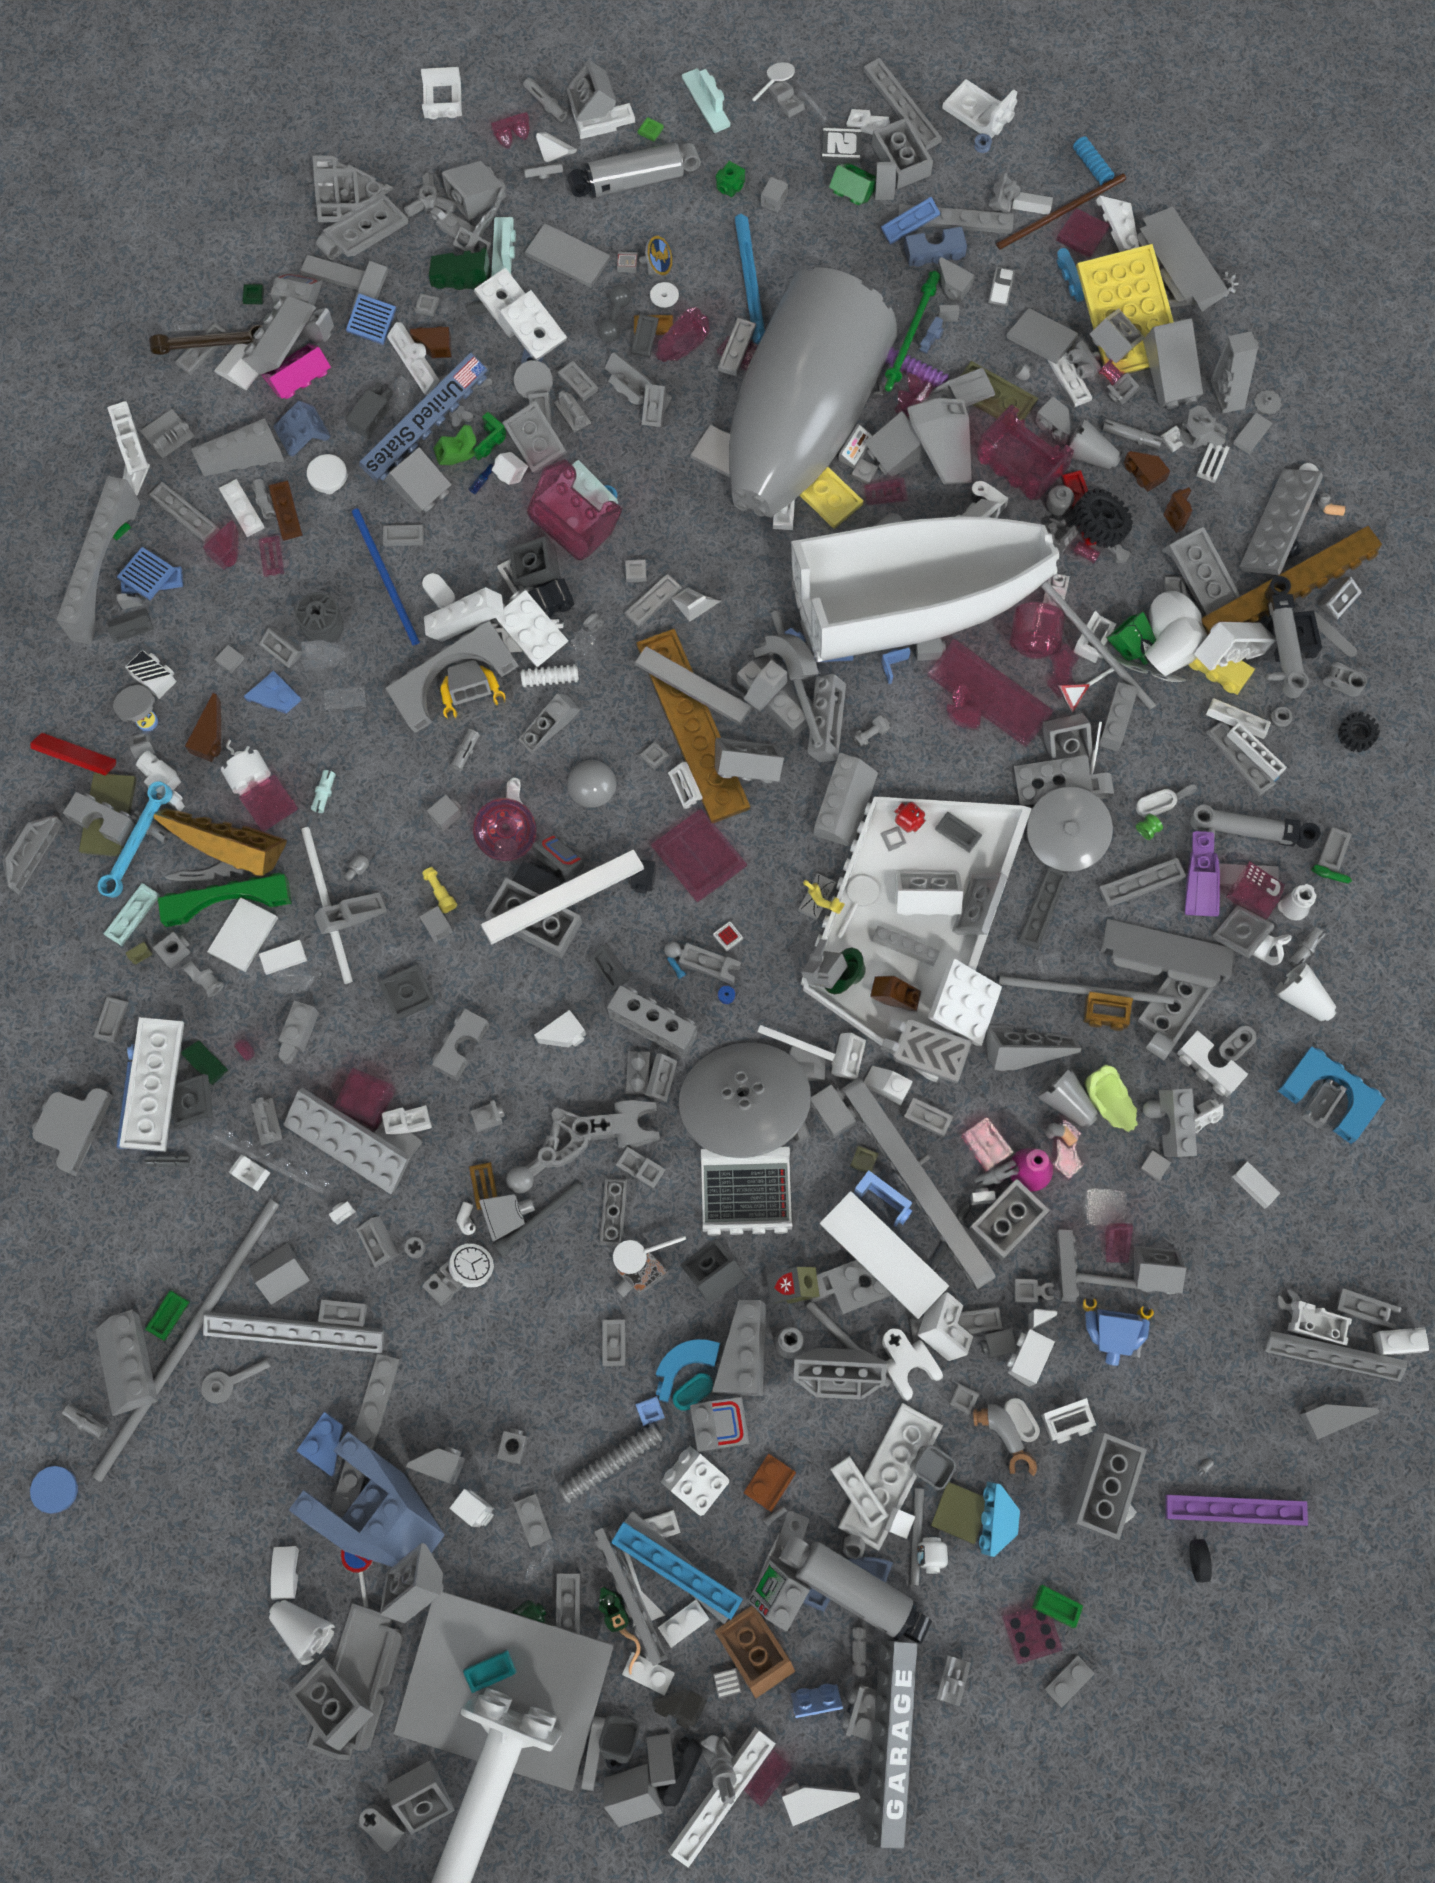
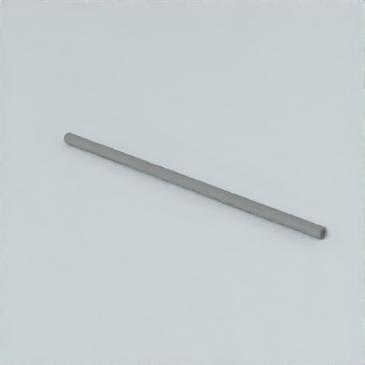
[92,1199,279,1482]

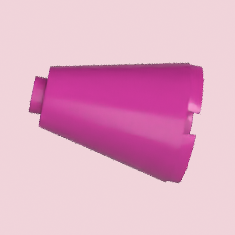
[1010,1148,1053,1192]

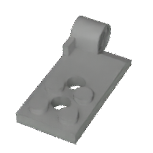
[316,195,408,260]

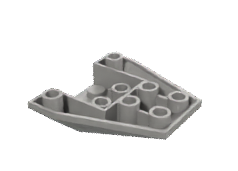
[907,398,972,484]

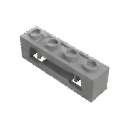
[808,674,846,762]

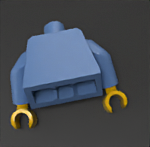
[1082,1298,1154,1366]

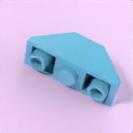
[979,1482,1020,1557]

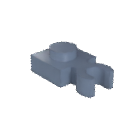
[919,316,944,354]

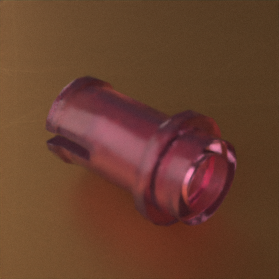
[1073,541,1101,564]

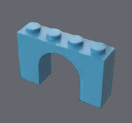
[1278,1047,1386,1144]

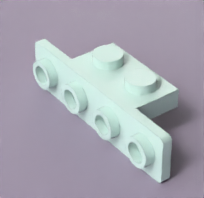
[682,68,730,133]
[491,217,516,277]

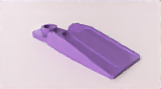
[1185,831,1220,916]

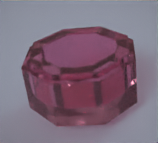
[234,1039,255,1061]

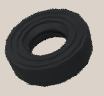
[1189,1539,1212,1583]

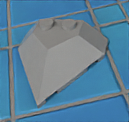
[312,156,393,222]

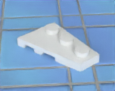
[1096,196,1139,252]

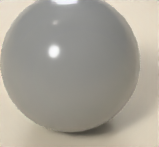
[567,760,617,807]

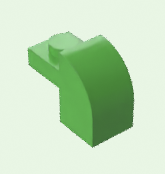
[433,425,476,465]

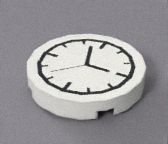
[448,1244,494,1287]

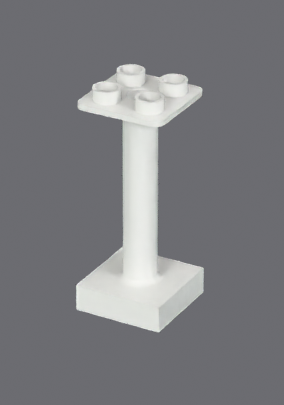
[431,1688,562,1883]

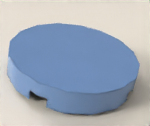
[30,1466,78,1514]

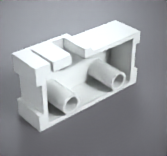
[1287,1301,1352,1346]

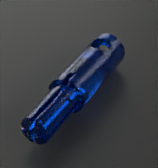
[469,464,494,495]

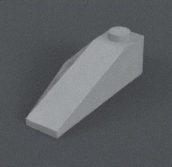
[986,1025,1082,1071]

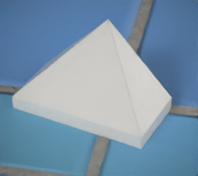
[536,132,577,162]

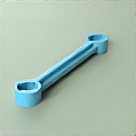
[98,781,173,898]

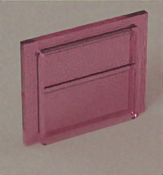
[651,809,747,903]

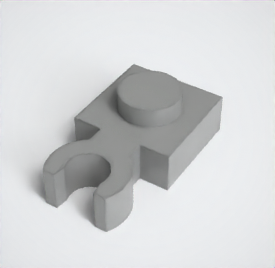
[1014,1279,1054,1303]

